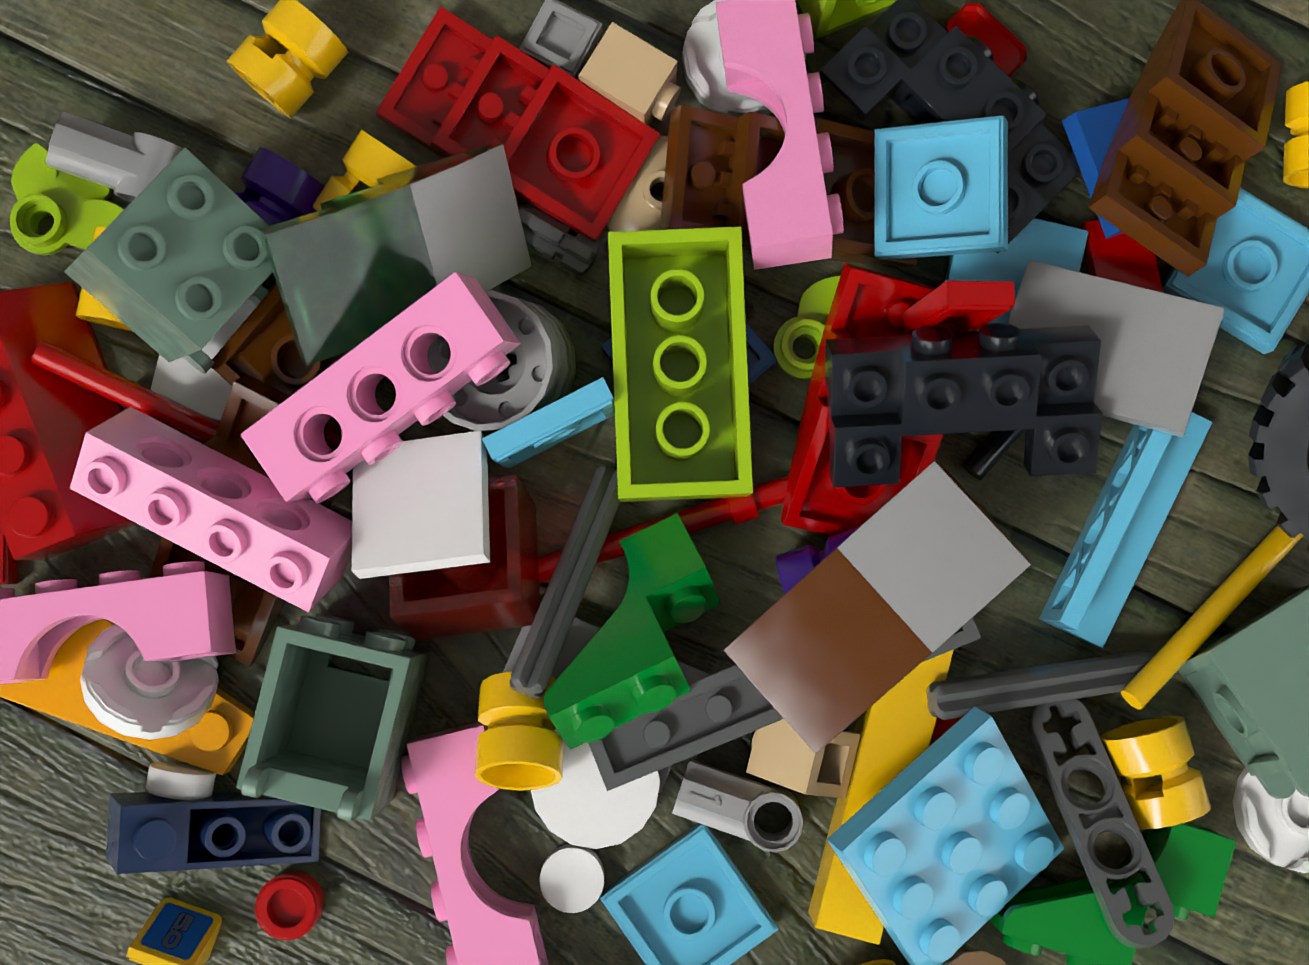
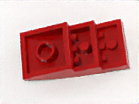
[376,6,660,242]
[781,263,943,536]

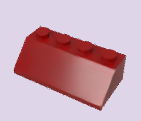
[0,282,137,560]

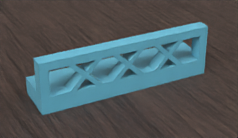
[1039,412,1213,649]

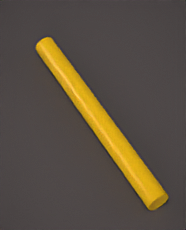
[1121,525,1304,710]

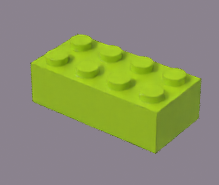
[608,227,753,502]

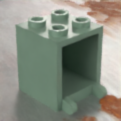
[64,147,294,374]
[1178,584,1309,799]
[236,613,430,821]

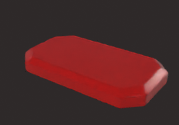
[946,3,1026,78]

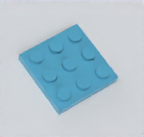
[827,706,1064,965]

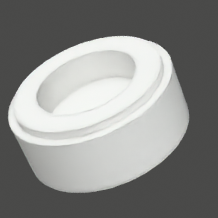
[145,762,216,800]
[540,844,605,913]

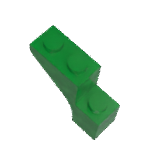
[544,513,721,750]
[989,822,1237,965]

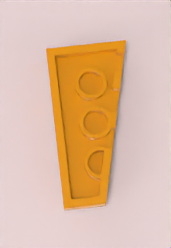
[0,580,255,775]

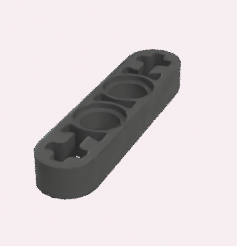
[1028,699,1175,949]

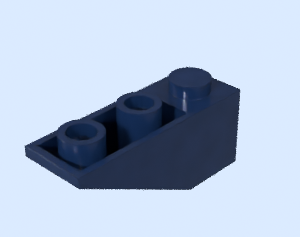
[106,792,321,874]

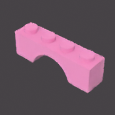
[715,0,844,270]
[0,561,236,685]
[401,721,549,965]

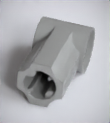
[45,111,183,202]
[672,758,803,853]

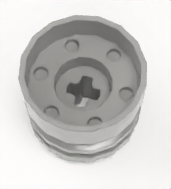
[428,290,576,431]

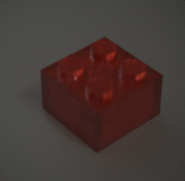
[389,475,540,640]

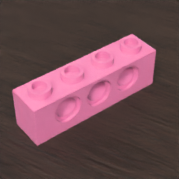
[240,272,521,503]
[70,407,352,612]

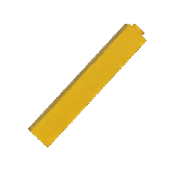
[808,649,954,945]

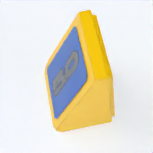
[126,897,222,965]

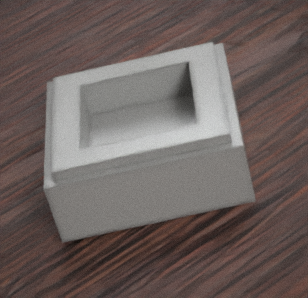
[519,0,603,80]

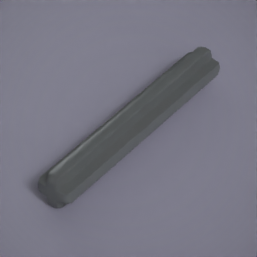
[510,465,620,699]
[926,650,1156,720]

